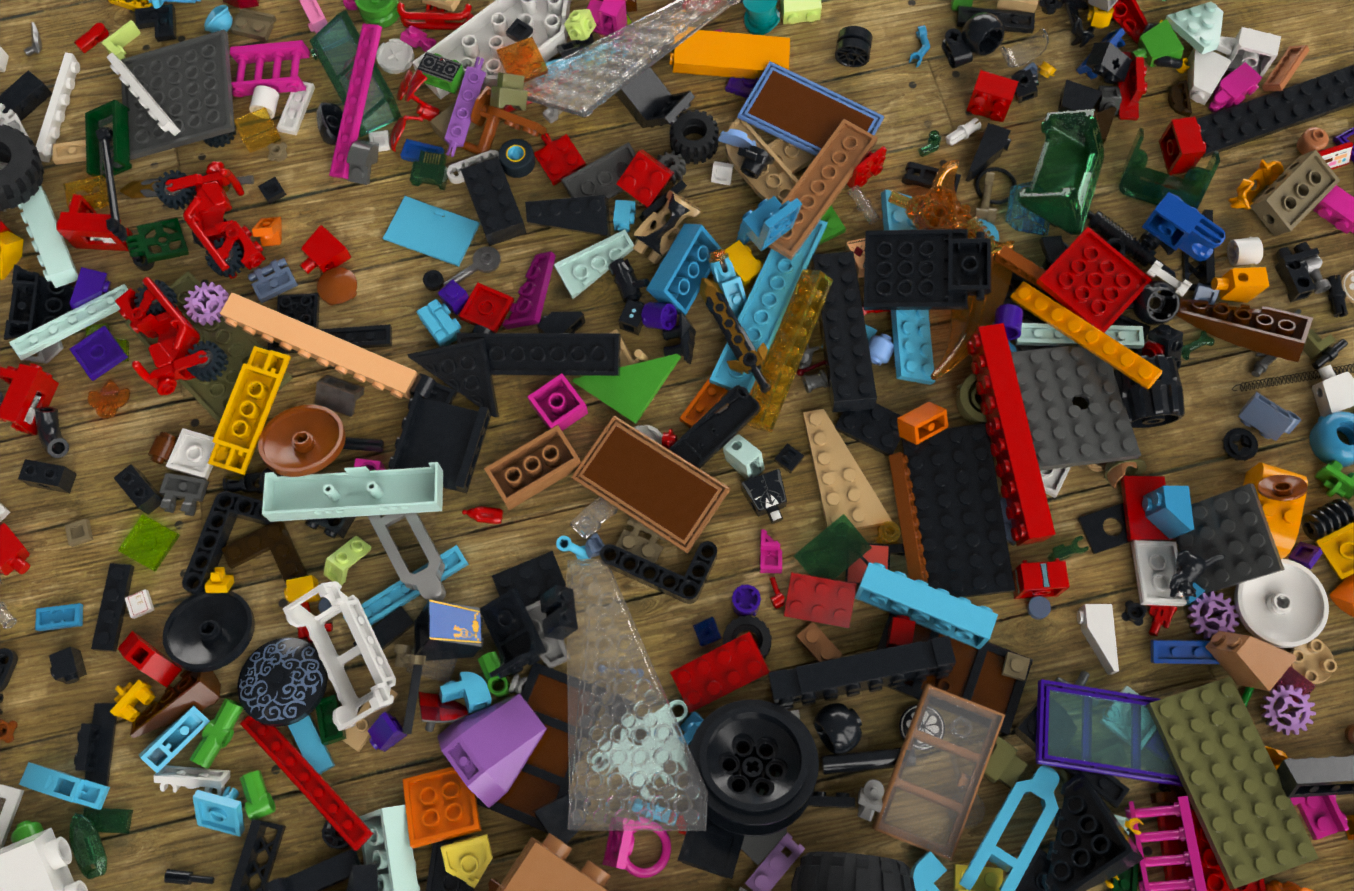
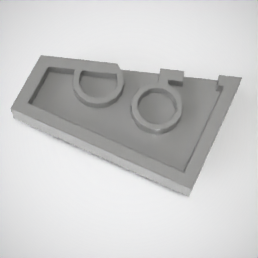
[526,600,571,668]

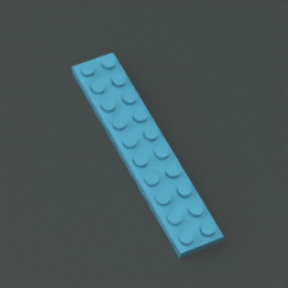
[881,189,935,385]
[709,220,828,394]

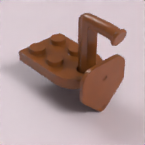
[460,86,547,155]

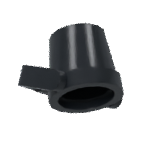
[737,146,774,179]

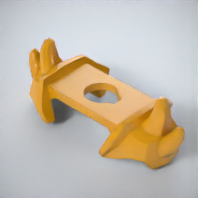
[1228,159,1284,210]

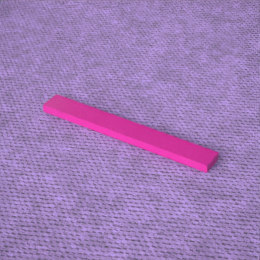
[329,24,382,179]

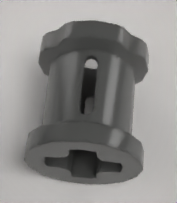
[802,369,828,393]

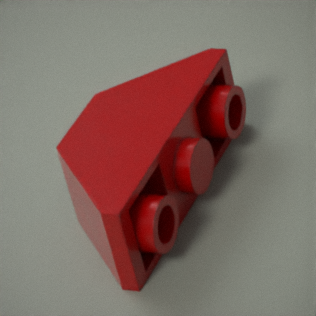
[117,631,183,688]

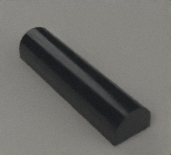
[820,748,916,775]

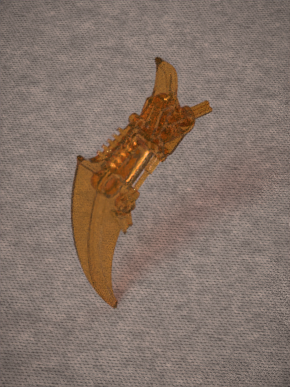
[888,160,1015,380]

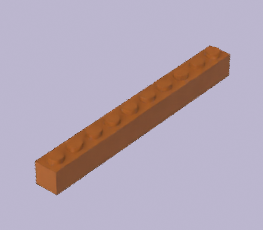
[995,245,1051,296]
[889,452,929,583]

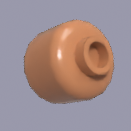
[1297,127,1329,155]

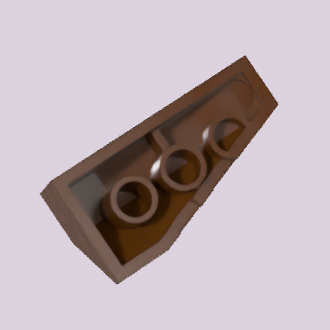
[130,670,221,738]

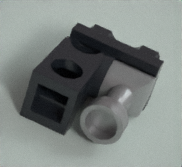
[1275,242,1332,303]

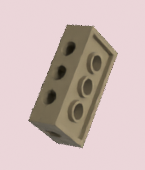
[1250,150,1340,237]

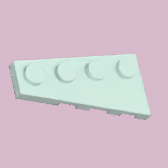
[554,230,634,299]

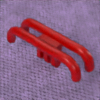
[397,2,474,30]

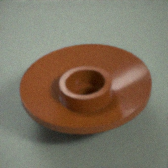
[1258,475,1308,501]

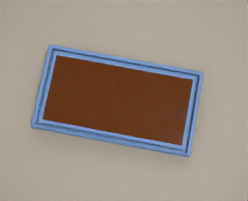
[737,61,885,156]

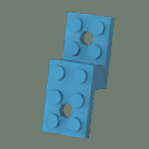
[736,196,802,251]

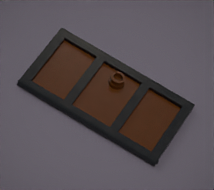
[877,613,1033,735]
[477,663,608,834]

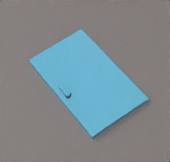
[383,196,480,267]

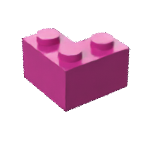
[586,0,627,40]

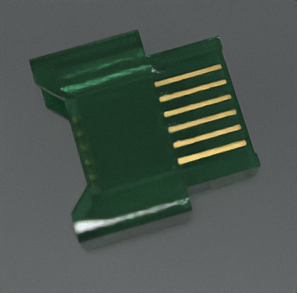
[410,150,448,190]

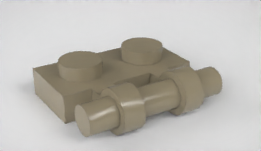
[616,517,667,564]

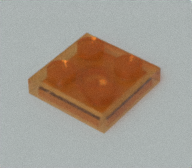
[496,37,548,82]

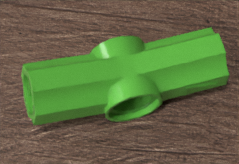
[189,698,243,769]

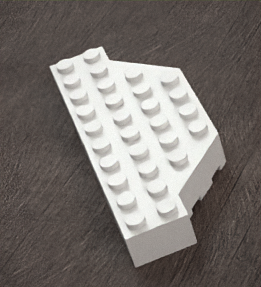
[412,0,572,100]

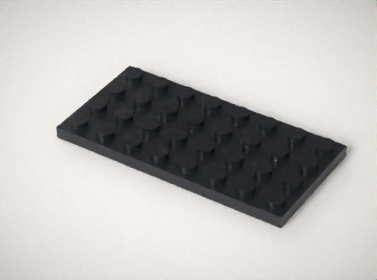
[902,423,1015,598]

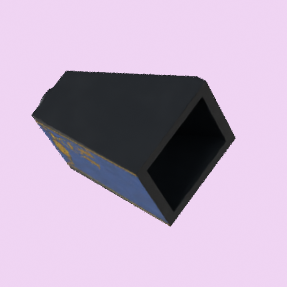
[414,600,484,661]

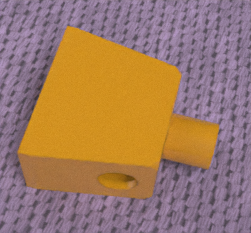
[1211,267,1269,303]

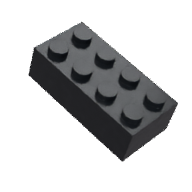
[461,157,526,246]

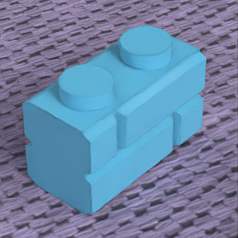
[416,299,462,347]

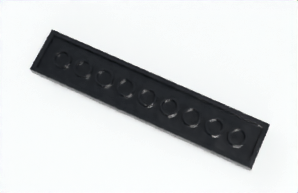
[1196,65,1354,158]

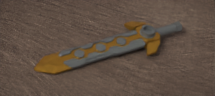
[120,174,254,199]

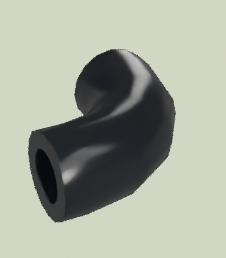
[35,407,69,458]

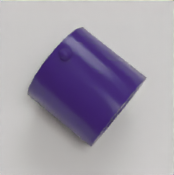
[641,302,677,330]
[994,304,1023,340]
[732,584,761,617]

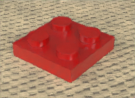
[459,282,514,333]

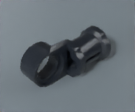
[223,472,263,493]

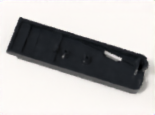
[669,385,761,469]

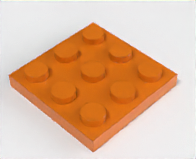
[403,767,481,849]

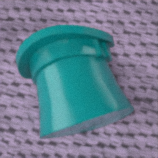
[743,0,780,35]

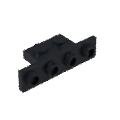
[74,703,117,786]

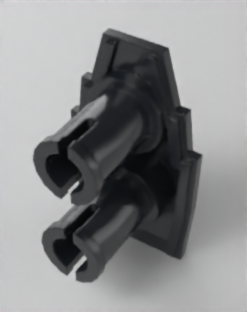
[662,312,696,364]

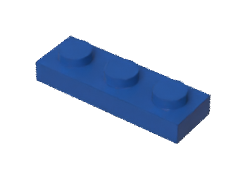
[1151,640,1219,664]

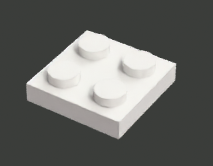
[166,428,215,480]

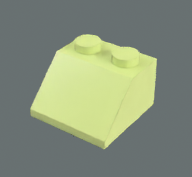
[780,0,822,24]

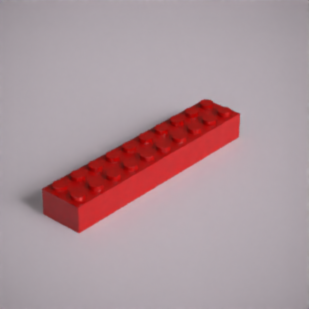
[967,323,1056,546]

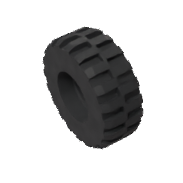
[0,124,44,211]

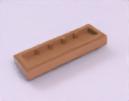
[1262,45,1310,92]

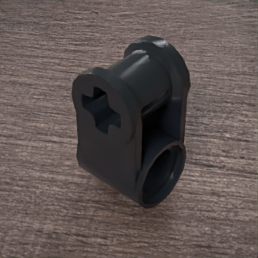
[941,28,973,69]

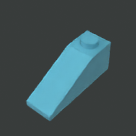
[139,705,210,773]

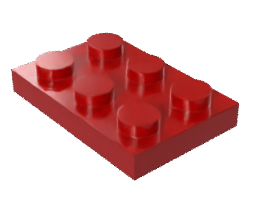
[784,572,857,628]

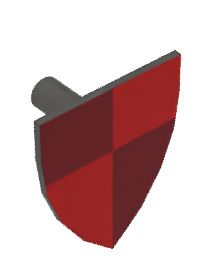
[418,692,470,732]

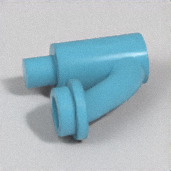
[556,536,591,562]

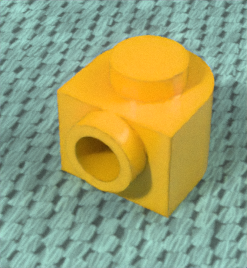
[1087,6,1114,29]

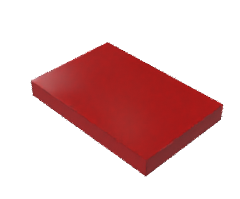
[1121,476,1173,541]

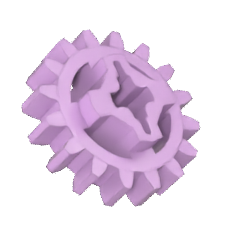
[184,282,229,326]
[1187,591,1240,639]
[1260,685,1316,735]

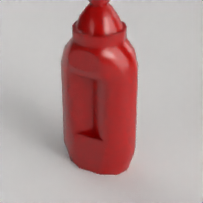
[462,506,503,524]

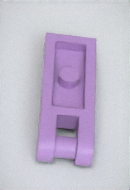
[745,832,805,891]

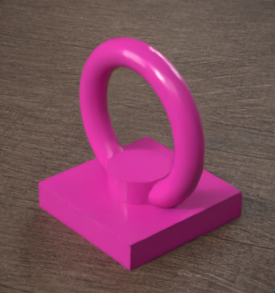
[602,817,671,878]

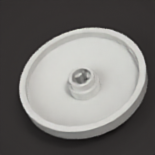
[1234,559,1329,648]

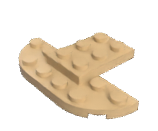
[726,118,816,203]

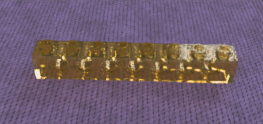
[747,269,833,433]

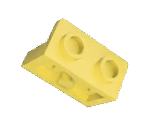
[954,864,1003,891]

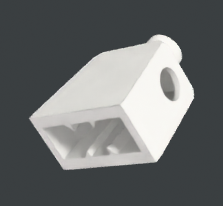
[1312,364,1354,417]

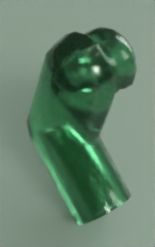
[918,130,941,157]

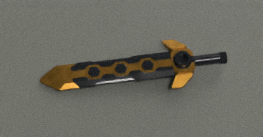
[699,278,771,393]

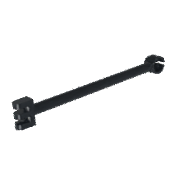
[96,127,127,241]

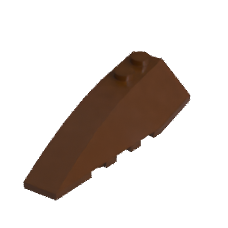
[1176,298,1313,362]

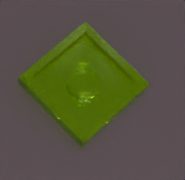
[118,514,180,572]

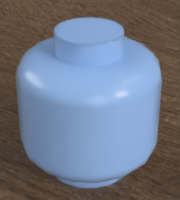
[868,333,894,366]

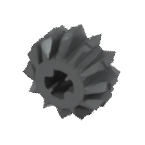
[657,150,686,185]

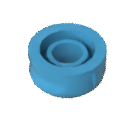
[1309,411,1354,467]

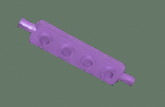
[444,57,486,157]

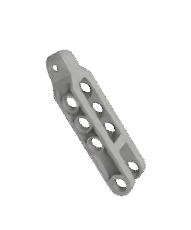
[368,513,446,602]

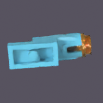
[708,249,747,320]

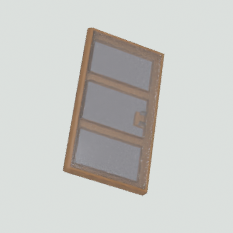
[872,683,1005,861]

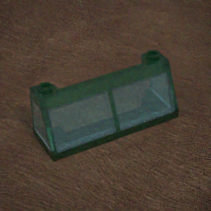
[310,10,402,137]

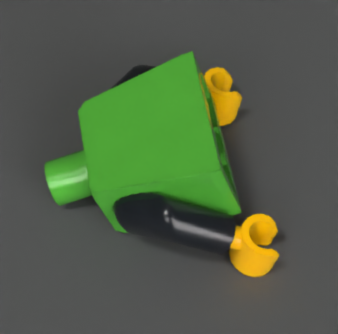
[1131,19,1190,74]

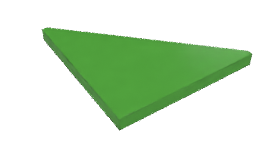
[572,354,681,424]

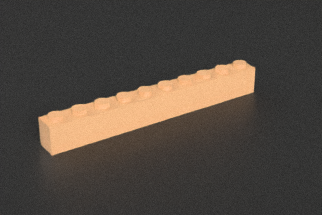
[220,293,418,399]

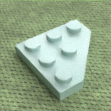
[1165,1,1224,54]

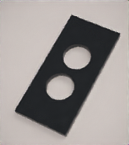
[1078,503,1132,555]

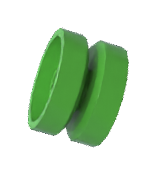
[355,0,400,28]

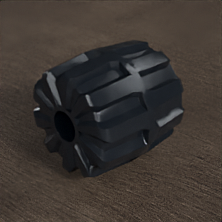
[1114,354,1185,428]

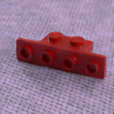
[1117,52,1147,121]

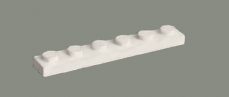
[36,52,80,162]
[106,53,180,136]

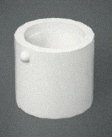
[249,85,279,119]
[1227,237,1263,266]

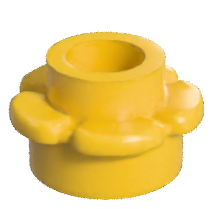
[1038,61,1057,78]

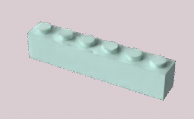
[18,186,79,288]

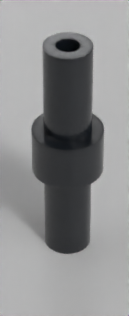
[1312,339,1348,370]

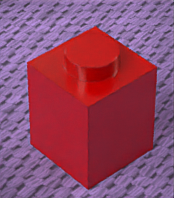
[886,615,916,648]

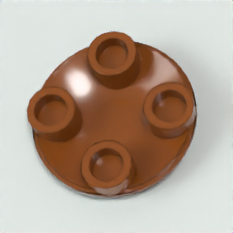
[317,267,357,305]

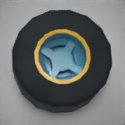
[498,139,535,178]

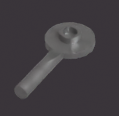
[443,247,501,286]

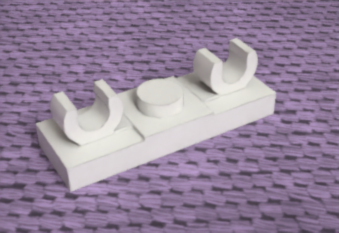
[154,765,230,796]

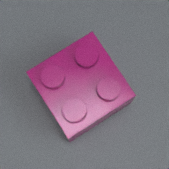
[527,373,588,431]

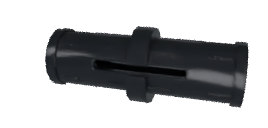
[1326,275,1348,318]

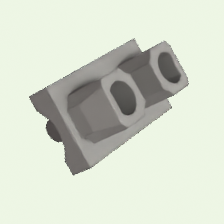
[858,779,884,821]

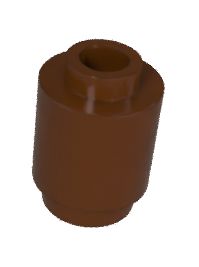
[148,432,177,465]

